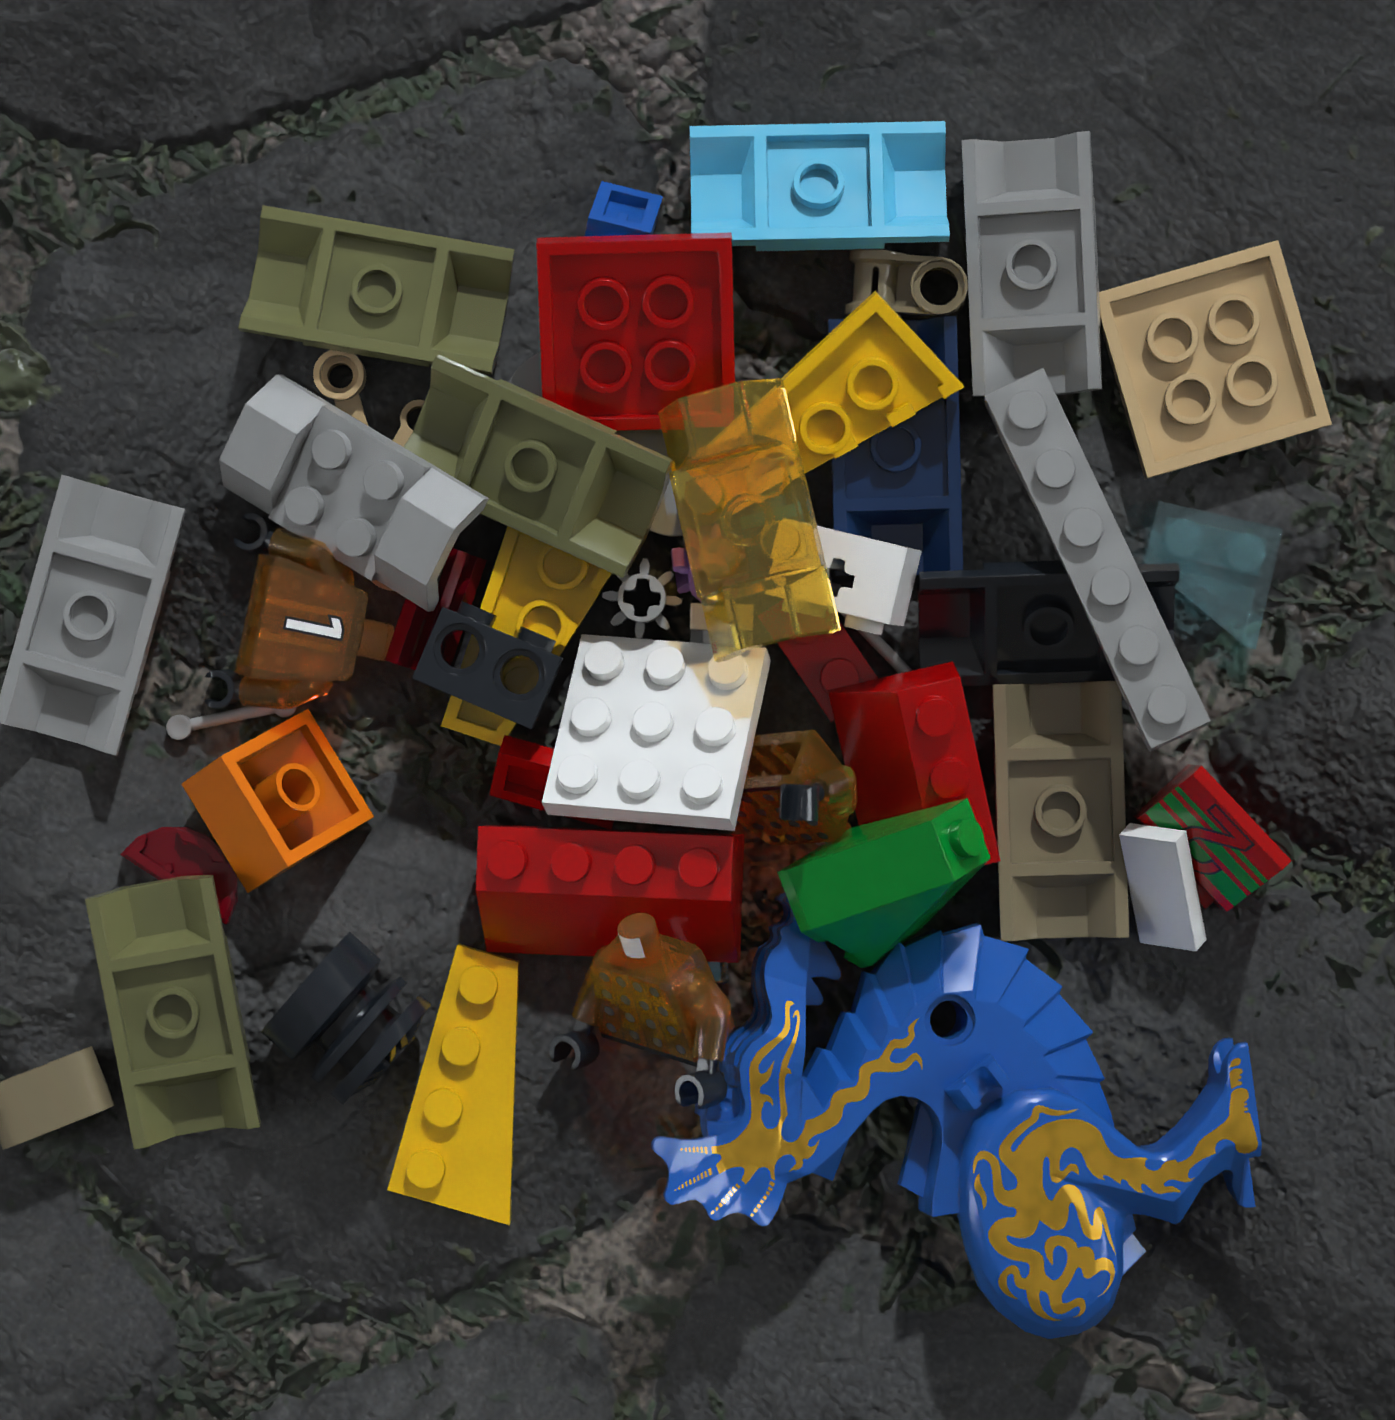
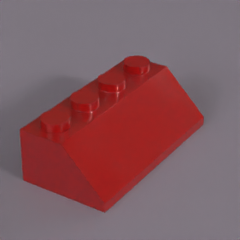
[476,825,744,963]

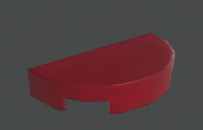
[120,827,238,925]

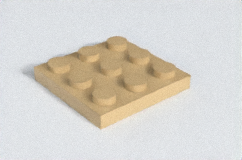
[1099,240,1332,479]

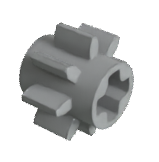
[602,558,682,639]

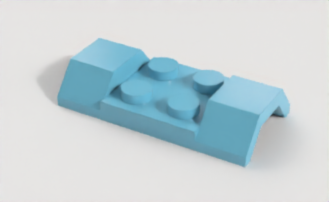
[690,121,950,251]

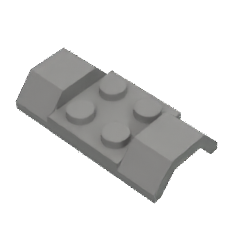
[962,131,1102,397]
[219,374,489,612]
[0,475,186,756]

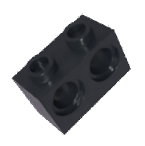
[412,601,564,729]

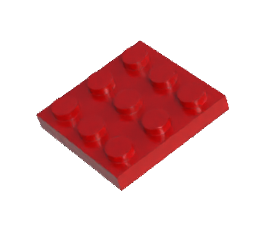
[536,232,736,431]

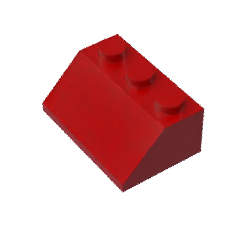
[828,661,1001,865]

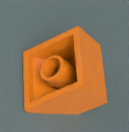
[181,709,374,893]

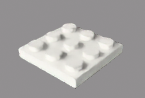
[542,634,771,831]

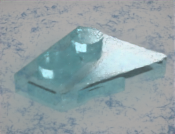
[1142,501,1283,649]

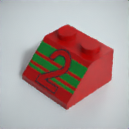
[1132,764,1292,912]

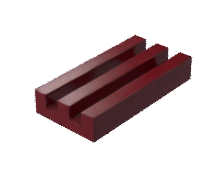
[384,548,487,670]

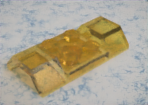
[658,378,841,663]

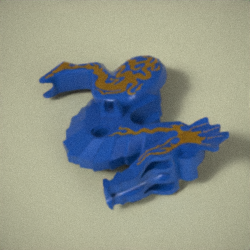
[651,893,1262,1339]

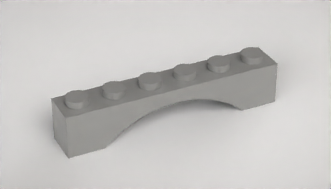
[984,368,1211,752]

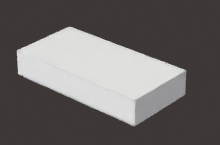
[1119,823,1207,951]

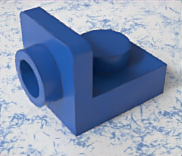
[585,181,663,236]

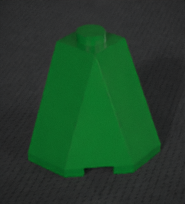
[777,798,991,968]

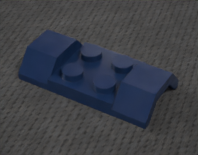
[828,316,963,577]

